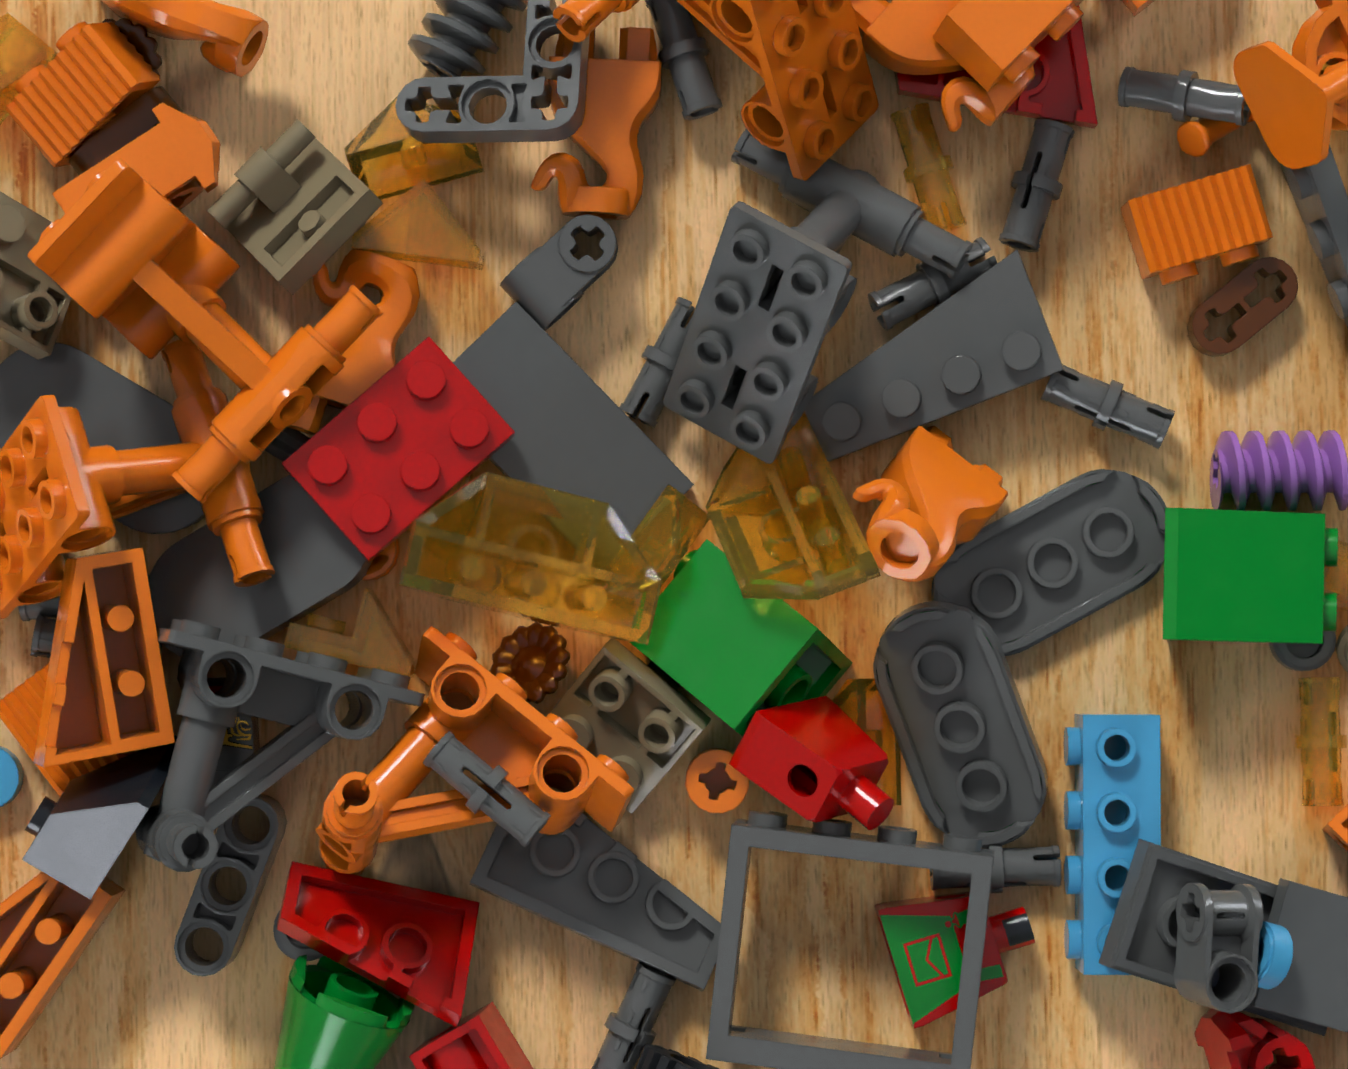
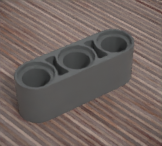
[174,794,287,976]

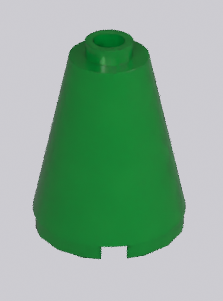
[274,955,415,1069]

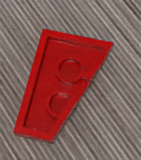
[894,5,1098,129]
[277,861,480,1027]

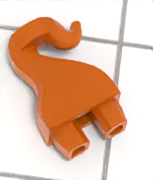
[102,0,269,78]
[851,0,1035,133]
[531,27,662,220]
[287,249,420,435]
[853,426,1008,582]

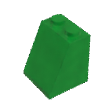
[1163,508,1338,644]
[625,539,853,737]

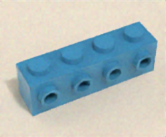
[1063,714,1161,975]

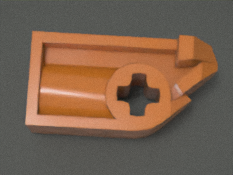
[52,102,221,213]

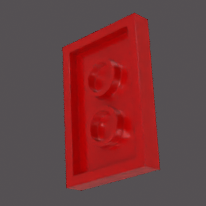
[282,336,515,563]

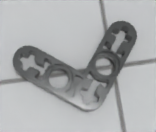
[395,0,590,143]

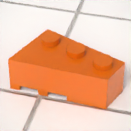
[933,0,1084,92]
[33,547,175,767]
[0,872,126,1059]

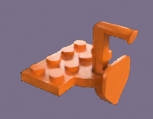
[1177,0,1348,169]

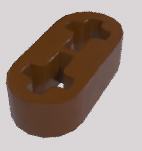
[69,86,183,175]
[1187,257,1298,357]

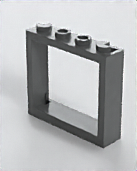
[706,810,995,1069]

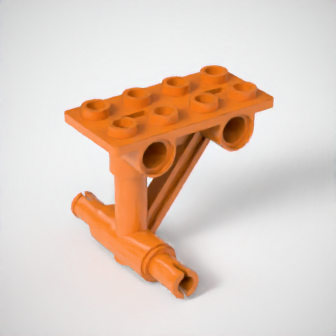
[553,0,879,181]
[27,159,383,504]
[0,340,275,619]
[315,626,634,876]

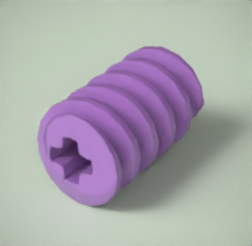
[1210,430,1348,511]

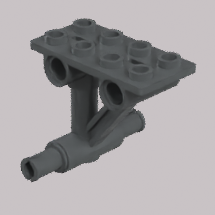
[663,129,973,464]
[135,618,425,872]

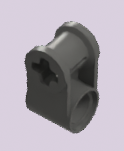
[500,214,618,331]
[1173,883,1264,1014]

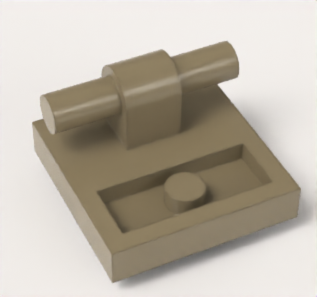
[207,119,383,295]
[0,191,72,360]
[550,637,711,814]

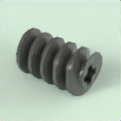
[408,0,527,77]

